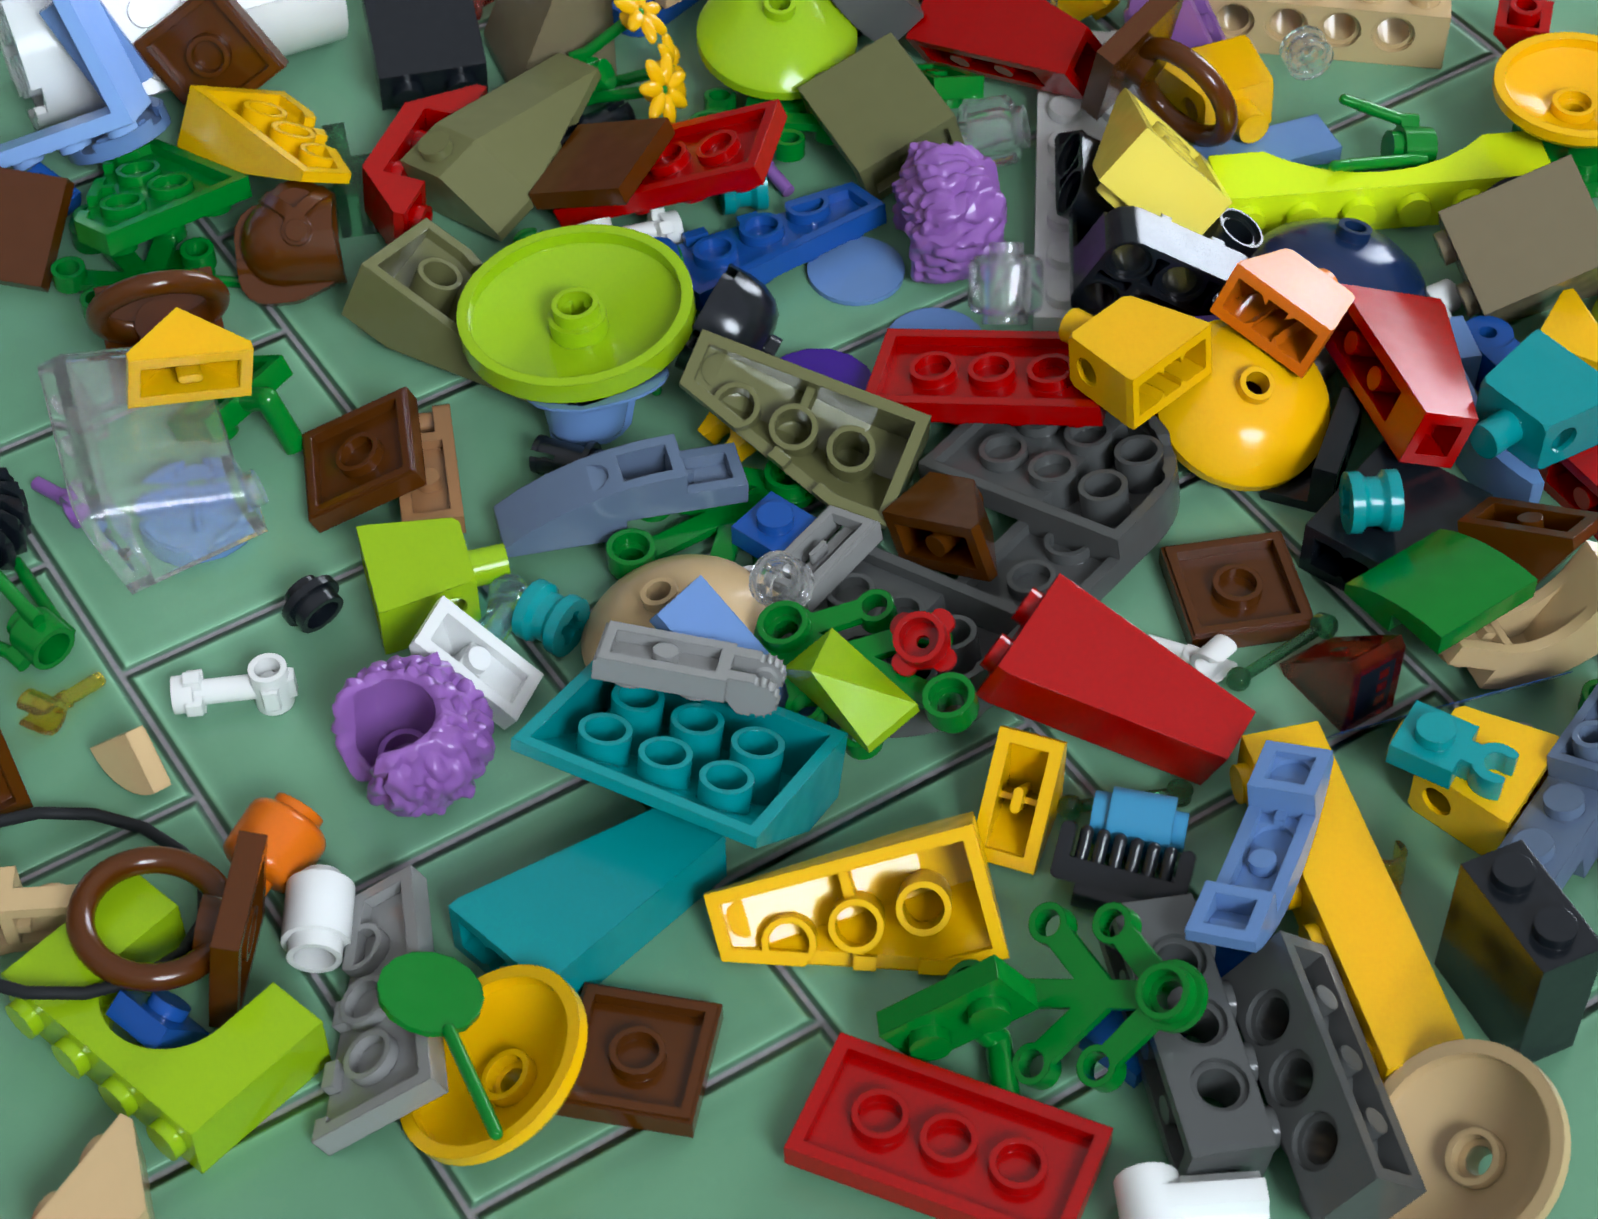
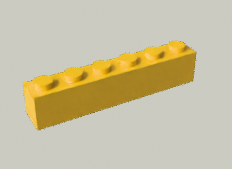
[1230,721,1465,1083]

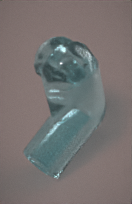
[480,573,528,643]

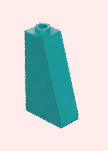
[448,808,727,997]

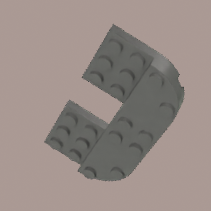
[767,411,1180,738]

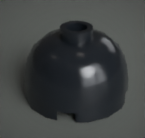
[674,263,783,372]

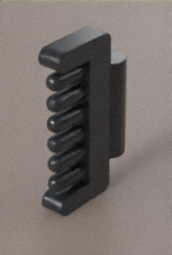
[1050,820,1197,912]

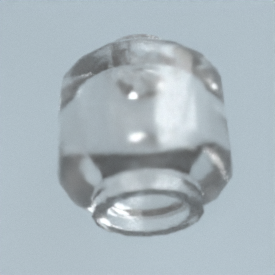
[956,94,1031,168]
[968,242,1044,325]

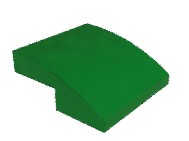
[1344,528,1538,655]

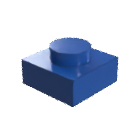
[731,491,816,565]
[106,990,210,1049]

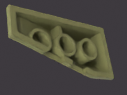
[400,52,601,242]
[341,218,527,402]
[679,329,931,530]

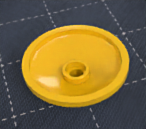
[1492,32,1598,148]
[1155,319,1330,491]
[400,964,588,1166]

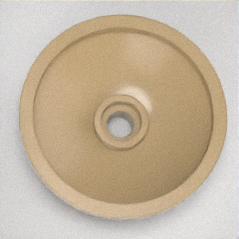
[581,554,768,666]
[1383,1039,1571,1219]

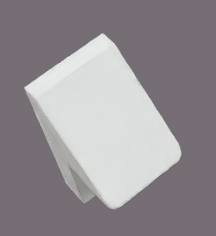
[408,595,544,730]

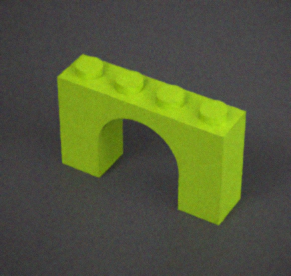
[1,875,331,1174]

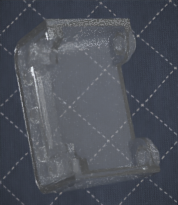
[38,347,269,595]

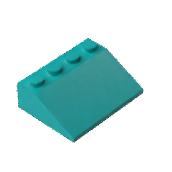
[510,661,848,849]

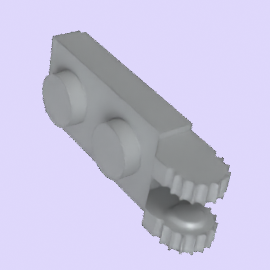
[591,620,787,717]

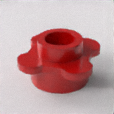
[890,608,957,677]

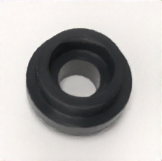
[282,575,344,633]

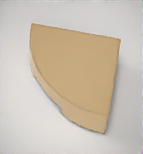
[90,725,172,795]

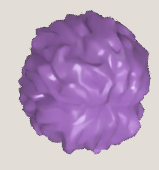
[891,140,1007,284]
[331,652,495,818]

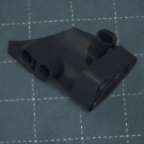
[1055,130,1264,317]

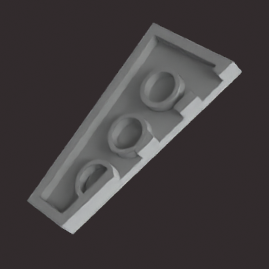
[311,864,449,1156]

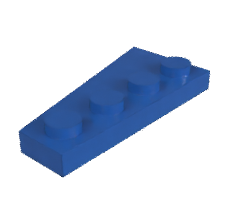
[677,182,887,312]

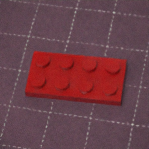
[553,99,787,227]
[865,328,1106,428]
[784,1032,1113,1219]

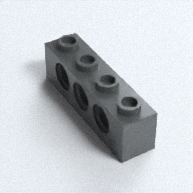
[1099,893,1281,1177]
[1221,930,1427,1219]

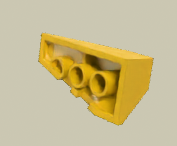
[177,85,352,184]
[703,811,1010,976]

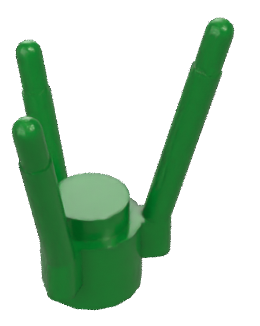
[1311,94,1438,172]
[0,557,76,672]

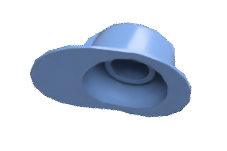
[527,367,669,446]

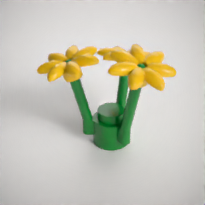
[568,0,688,124]

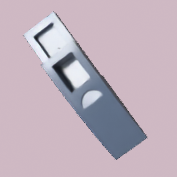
[493,434,749,558]
[1497,684,1598,890]

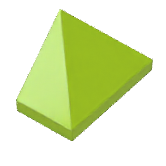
[786,628,920,753]

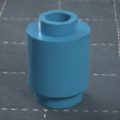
[1089,786,1190,863]

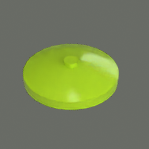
[456,224,696,404]

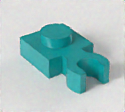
[1385,700,1519,800]

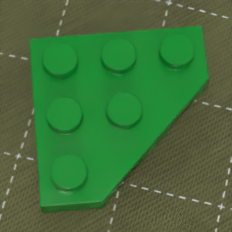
[74,138,252,257]

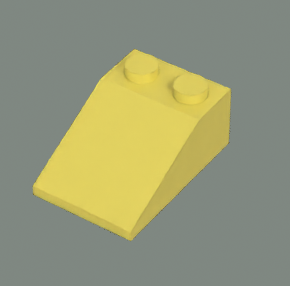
[1092,87,1233,235]

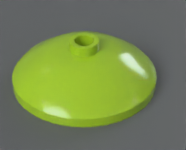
[696,0,858,101]

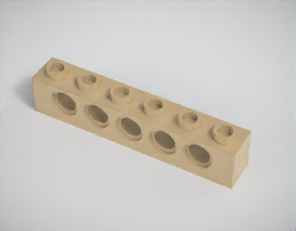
[1127,0,1451,69]

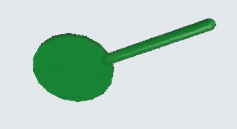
[376,952,503,1140]

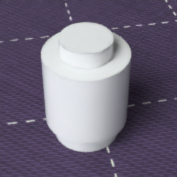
[280,864,356,973]

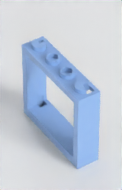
[0,0,152,171]

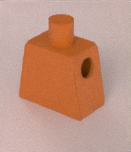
[1209,248,1355,378]

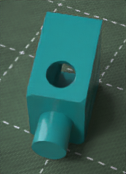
[1469,329,1598,469]

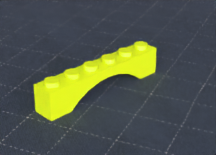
[1208,131,1551,235]

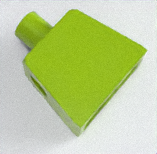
[356,517,511,655]

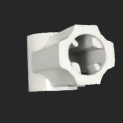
[1113,1162,1270,1219]

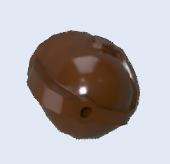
[234,180,348,307]

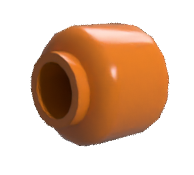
[223,792,327,897]

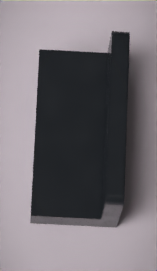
[1259,386,1364,513]

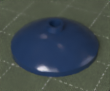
[1255,218,1426,296]

